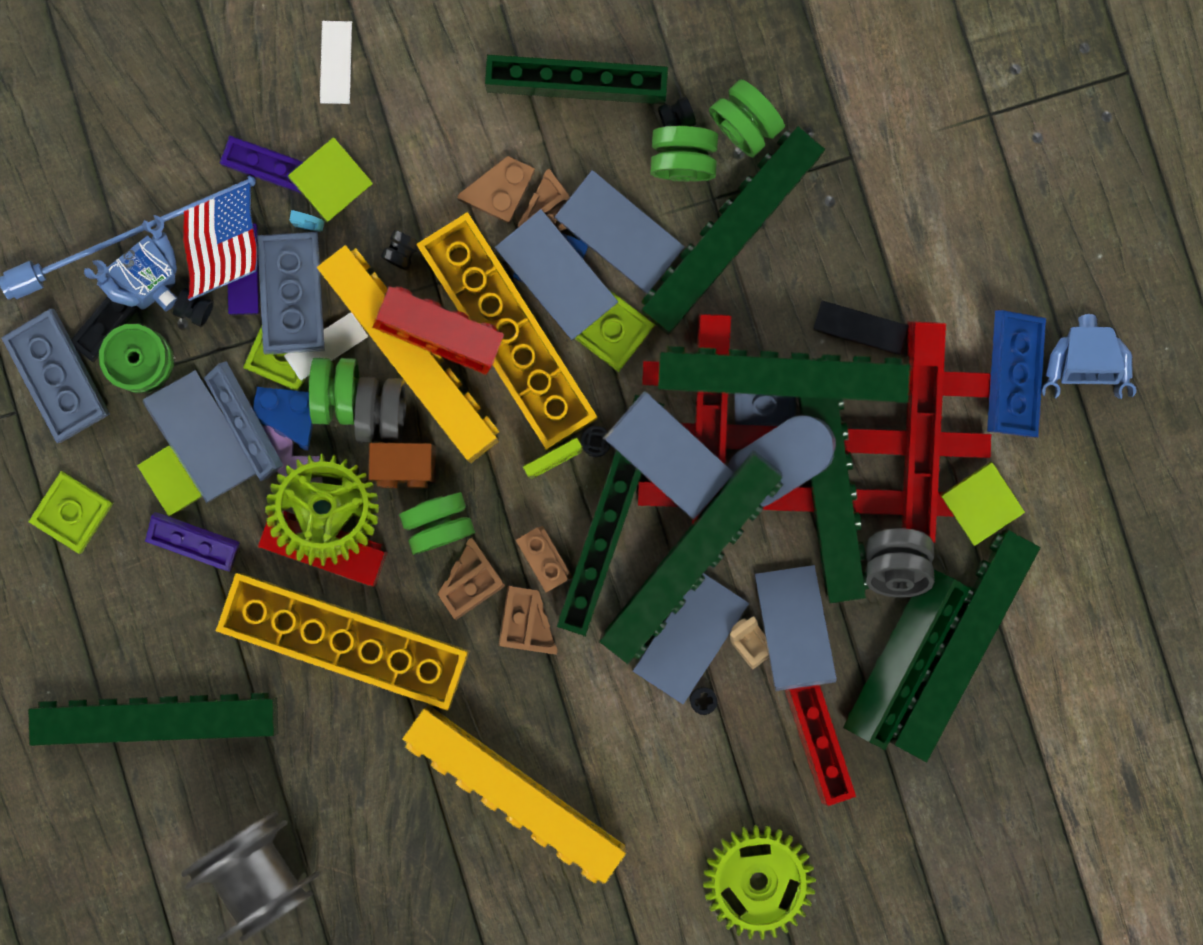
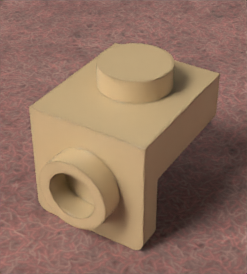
[730,616,769,670]

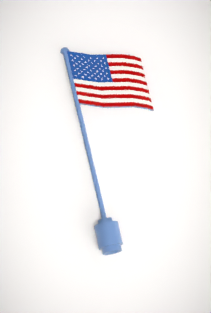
[0,176,257,301]

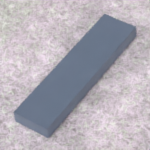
[204,361,284,481]

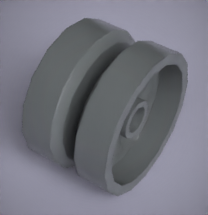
[355,376,406,443]
[866,528,934,598]

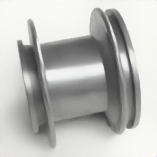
[181,811,320,942]

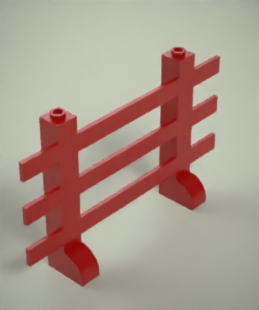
[638,314,992,543]

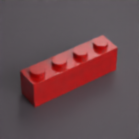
[372,286,504,375]
[258,510,388,587]
[784,685,856,806]

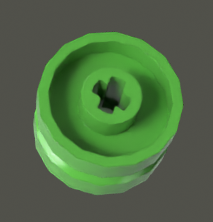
[709,79,785,157]
[650,126,718,182]
[99,324,174,393]
[309,358,360,425]
[399,492,476,555]

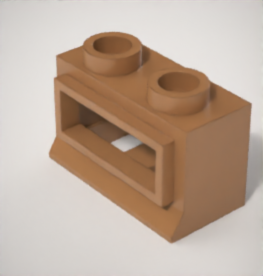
[516,526,573,593]

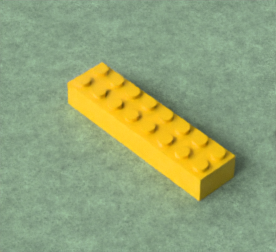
[416,212,598,451]
[317,245,499,463]
[216,573,470,710]
[403,705,626,884]

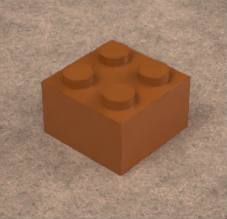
[369,443,436,489]

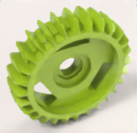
[265,454,379,566]
[703,825,816,940]

